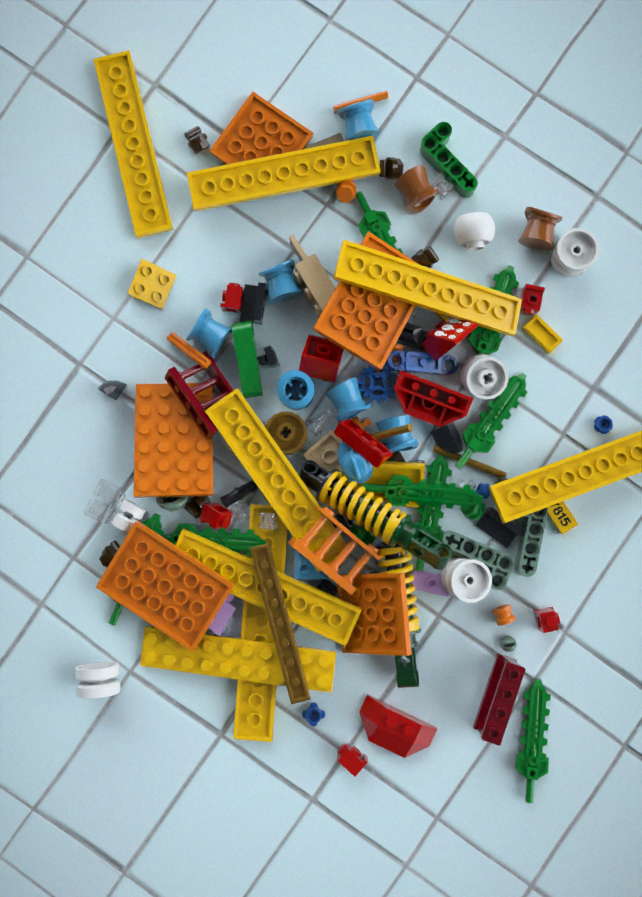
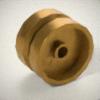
[265,411,308,455]

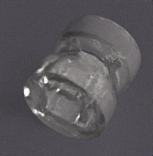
[429,172,454,200]

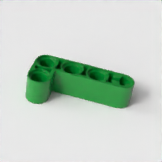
[419,122,478,198]
[232,320,263,398]

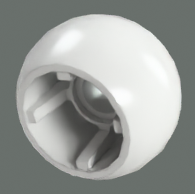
[453,212,495,251]

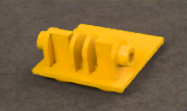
[127,259,176,309]

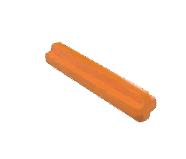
[167,332,211,369]

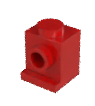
[220,283,244,313]
[520,284,545,315]
[199,503,233,529]
[534,607,560,633]
[337,743,368,777]

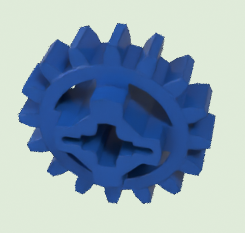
[357,363,397,404]

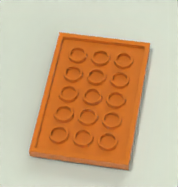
[312,231,420,371]
[133,383,214,498]
[96,521,235,652]

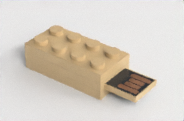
[289,235,336,318]

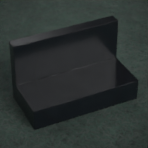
[240,282,267,325]
[475,507,524,548]

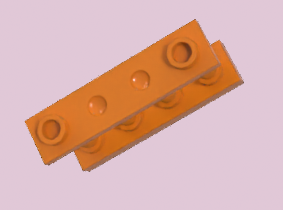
[288,506,381,595]

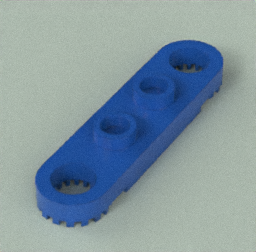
[385,350,459,375]

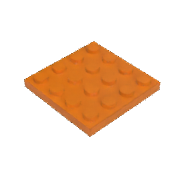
[209,91,314,165]
[337,573,412,656]

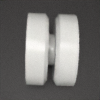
[550,228,599,277]
[460,354,509,400]
[442,557,492,603]
[75,662,121,699]

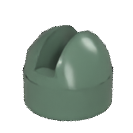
[500,635,517,652]

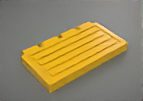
[346,461,425,508]

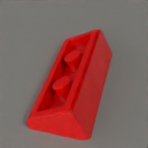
[334,419,393,468]

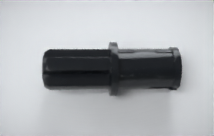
[220,480,258,508]

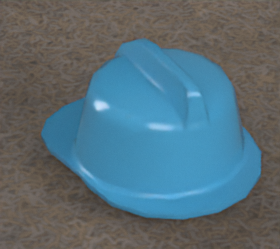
[338,441,373,484]

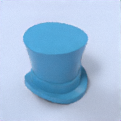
[337,99,380,141]
[258,259,303,304]
[185,308,232,358]
[277,370,315,410]
[325,378,372,423]
[376,415,419,453]

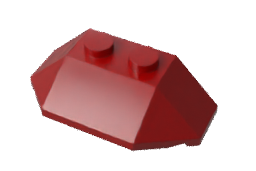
[394,370,474,427]
[359,694,438,758]

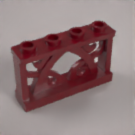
[473,653,526,746]

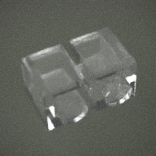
[84,479,126,524]

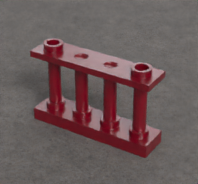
[164,351,234,440]

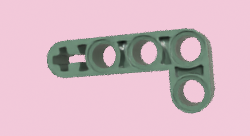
[515,508,548,577]
[441,531,514,590]

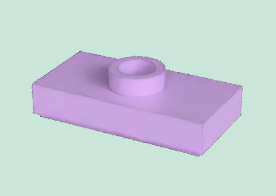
[411,569,449,597]

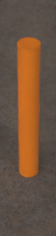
[333,90,388,114]

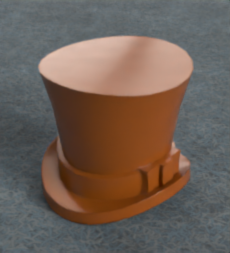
[394,166,439,214]
[518,207,563,251]

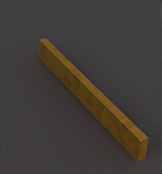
[250,543,311,704]

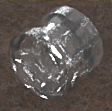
[259,513,279,529]

